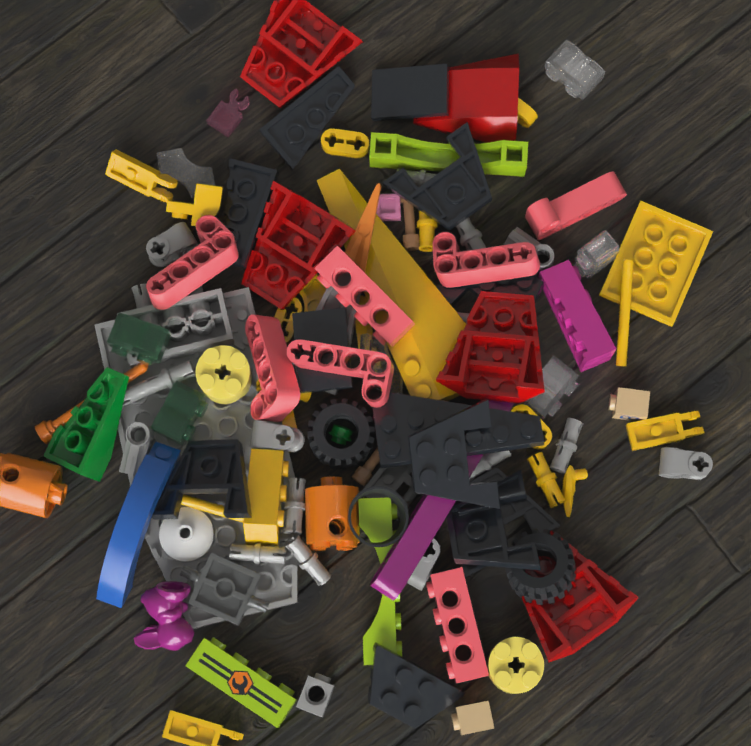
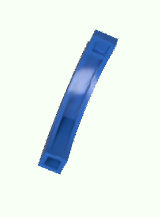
[96,442,181,608]

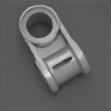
[146,222,199,267]
[250,420,305,452]
[659,447,713,480]
[407,538,441,591]

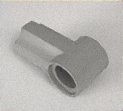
[504,227,554,273]
[119,422,155,476]

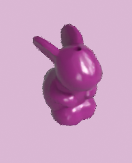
[134,581,195,651]

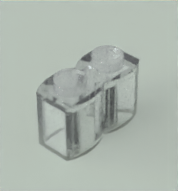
[545,40,605,100]
[574,230,619,278]
[524,356,579,419]

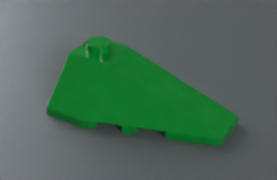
[44,367,129,482]

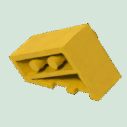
[243,449,289,547]

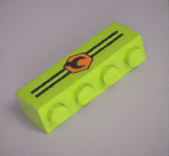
[185,637,297,728]

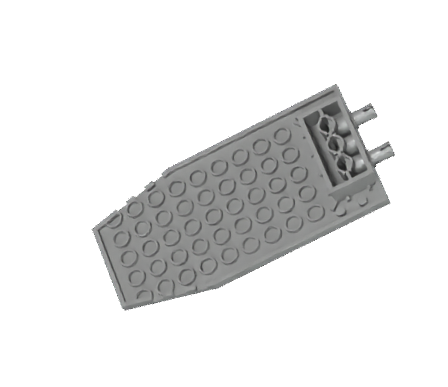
[95,284,298,629]

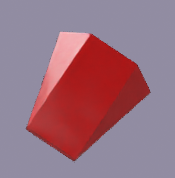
[240,0,363,108]
[413,53,519,143]
[241,181,356,310]
[436,291,545,403]
[522,531,638,662]

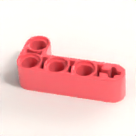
[525,171,627,240]
[146,215,239,310]
[433,232,540,288]
[245,314,300,422]
[287,339,394,407]

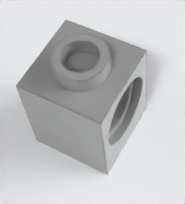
[296,673,335,717]

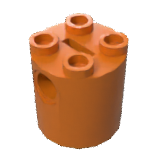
[0,453,68,518]
[305,477,360,551]

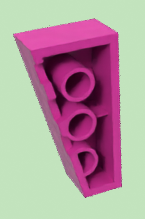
[538,260,616,372]

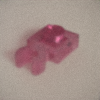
[206,89,250,137]

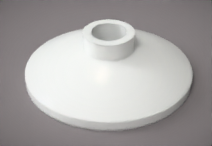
[159,507,214,562]

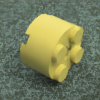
[196,345,252,404]
[487,637,544,694]

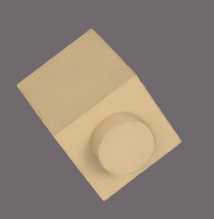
[608,387,650,421]
[451,701,494,735]

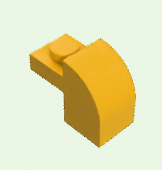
[166,183,223,226]

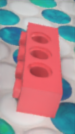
[314,246,415,347]
[426,567,489,684]

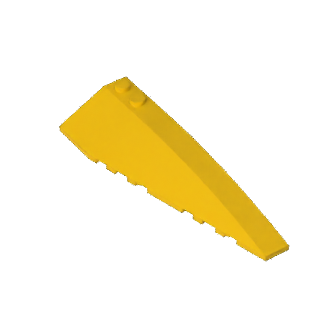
[317,169,466,401]

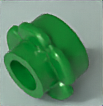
[328,424,353,445]

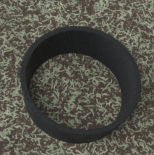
[348,486,409,547]

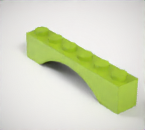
[369,132,528,177]
[358,498,402,665]

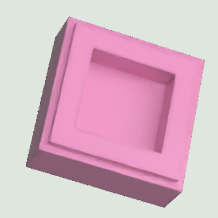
[376,194,401,221]

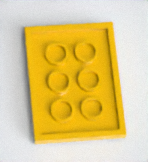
[599,201,713,327]

